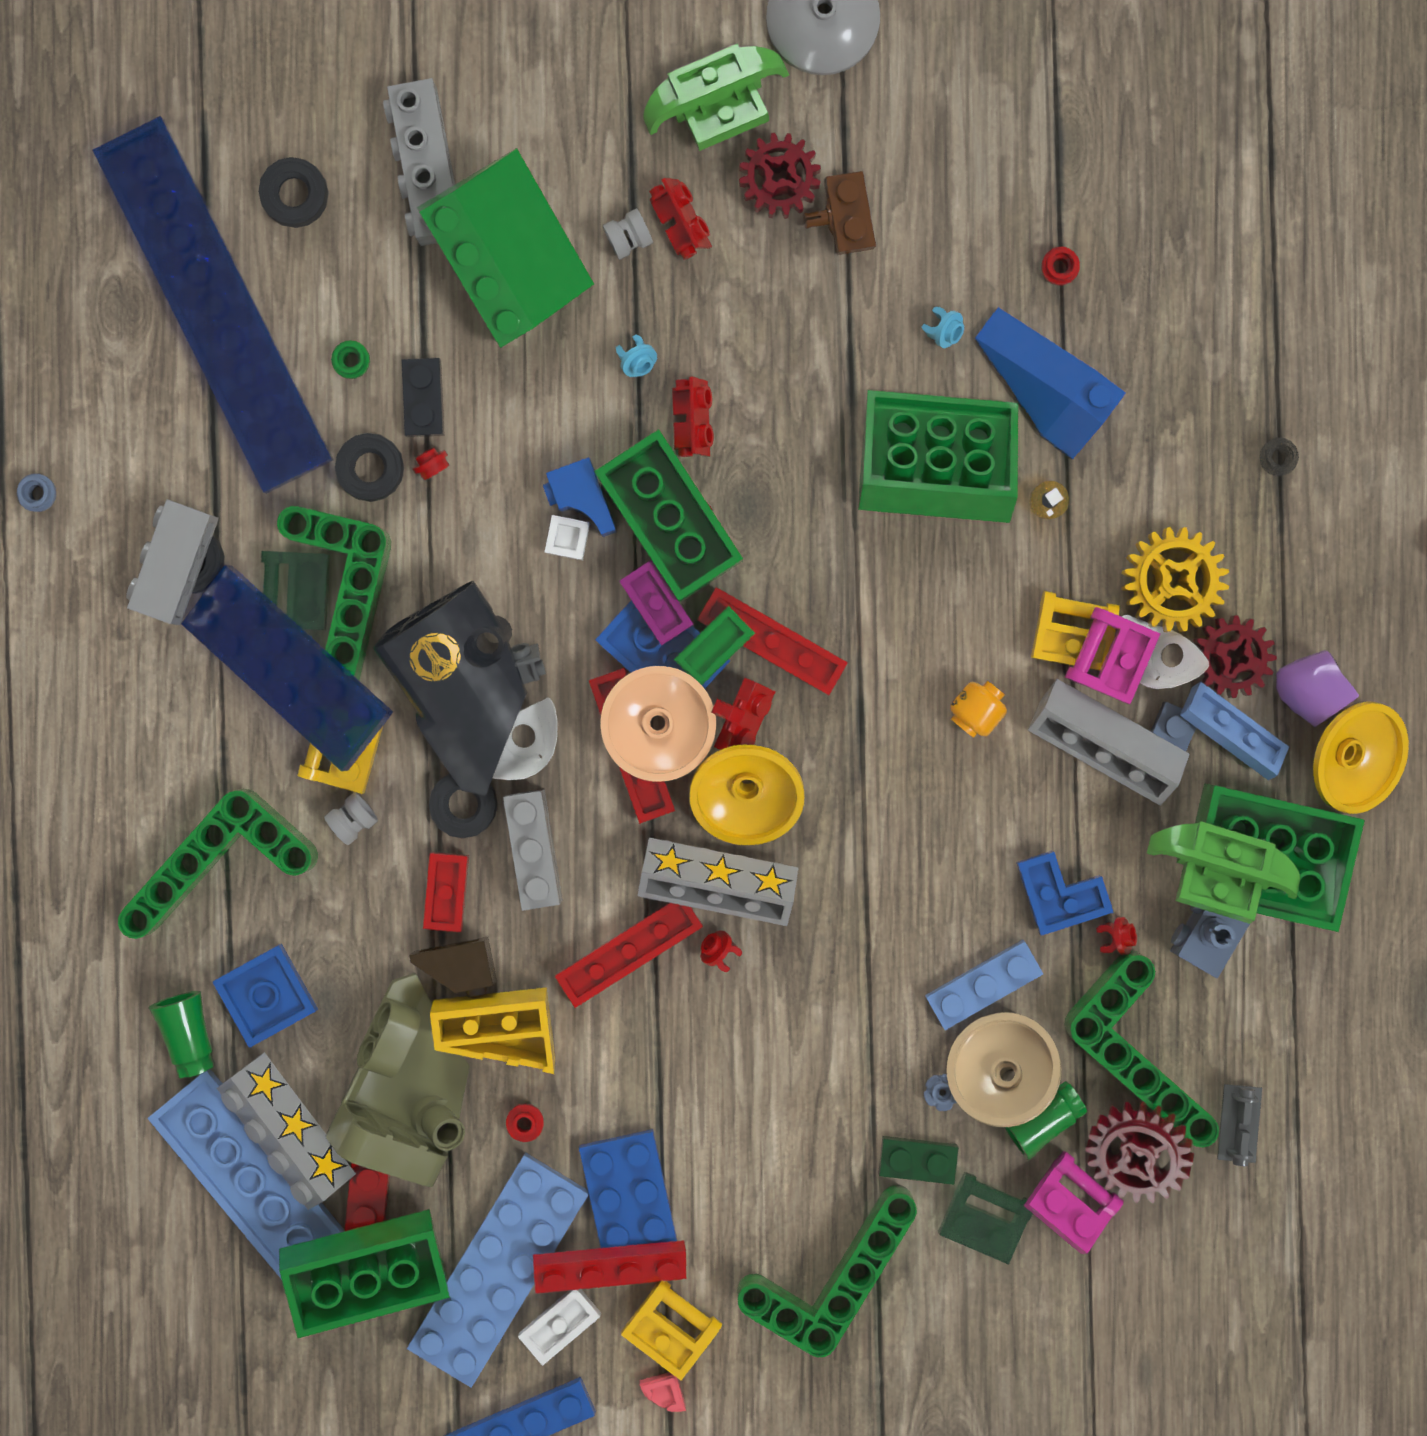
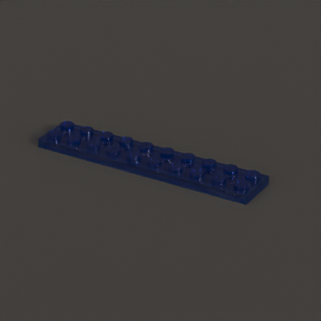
[92,116,334,494]

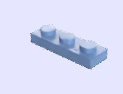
[1180,682,1289,780]
[925,940,1043,1030]

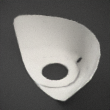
[1122,615,1209,689]
[493,698,558,780]

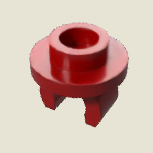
[1096,917,1137,955]
[700,930,743,972]

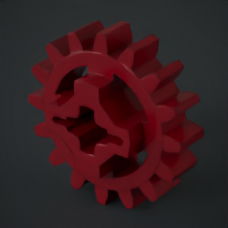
[739,133,821,219]
[1193,615,1277,698]

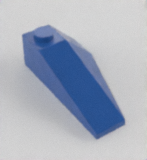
[974,307,1126,459]

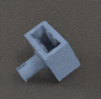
[1170,906,1250,979]

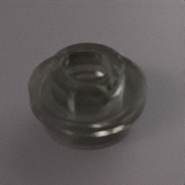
[1259,438,1299,476]

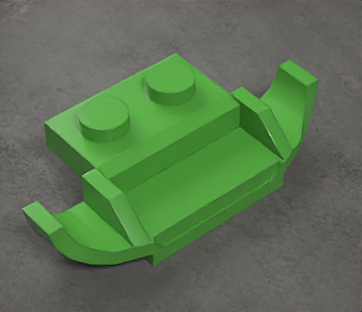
[643,43,789,151]
[1147,821,1300,924]

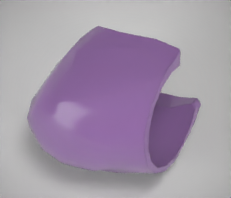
[1276,650,1359,727]

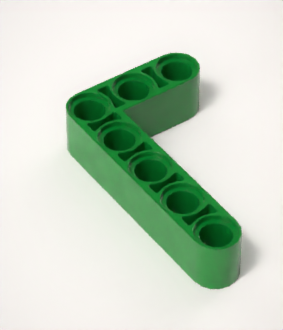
[277,506,392,707]
[118,789,318,939]
[1064,951,1219,1148]
[737,1185,917,1358]

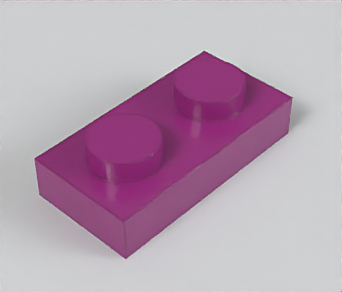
[619,560,694,646]

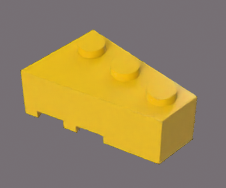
[430,987,555,1074]

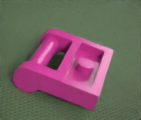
[1065,607,1160,704]
[1024,1151,1124,1254]

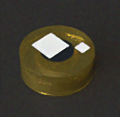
[1029,481,1069,520]

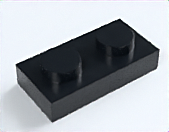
[401,358,445,437]

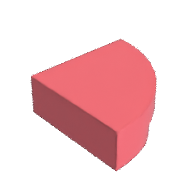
[639,1372,686,1412]

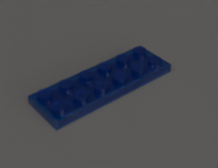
[181,565,393,771]

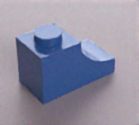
[543,457,617,537]

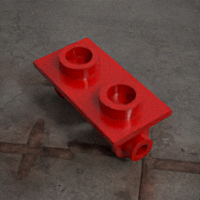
[649,178,712,260]
[672,376,714,457]

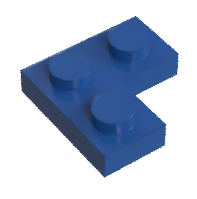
[1016,851,1114,936]

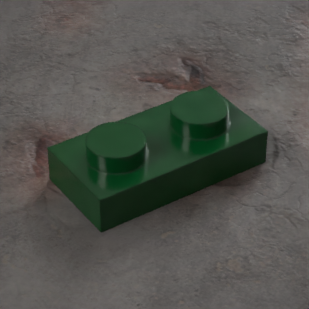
[878,1136,959,1185]

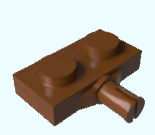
[803,171,876,255]

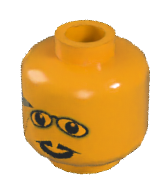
[950,681,1007,738]

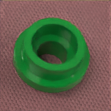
[331,340,370,379]

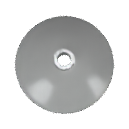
[766,0,880,75]

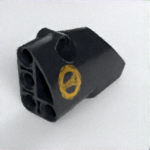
[373,581,527,795]

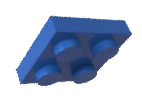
[213,943,318,1048]

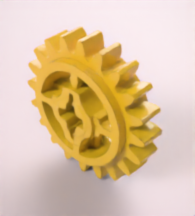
[1121,527,1229,632]

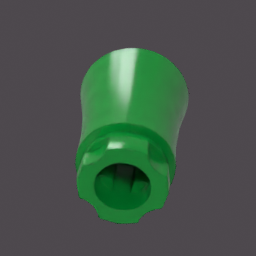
[148,991,215,1078]
[1004,1081,1087,1161]

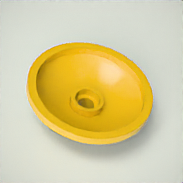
[1313,702,1409,814]
[690,745,805,845]

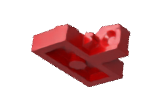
[711,678,776,750]

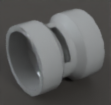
[602,208,653,260]
[324,792,378,845]

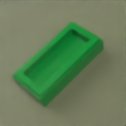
[674,606,755,685]

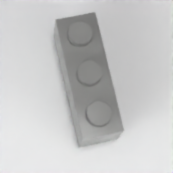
[126,499,219,625]
[503,789,563,911]

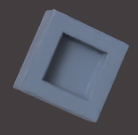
[1150,702,1196,751]

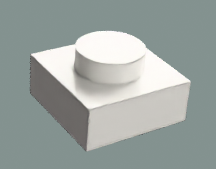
[545,515,590,561]

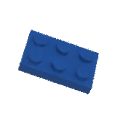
[595,600,730,689]
[579,1129,677,1248]

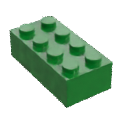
[594,429,743,603]
[279,1209,450,1338]

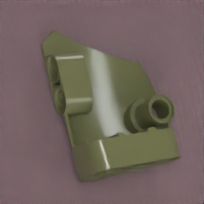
[325,973,470,1187]

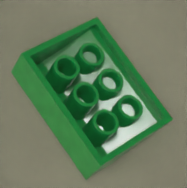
[417,148,594,348]
[858,390,1018,523]
[1195,783,1365,932]

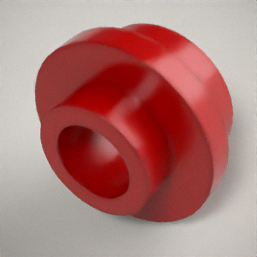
[1041,247,1080,286]
[412,447,449,480]
[506,1103,544,1142]

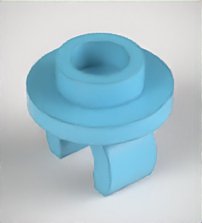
[921,307,964,348]
[616,334,657,377]

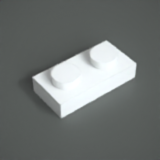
[518,1289,601,1366]

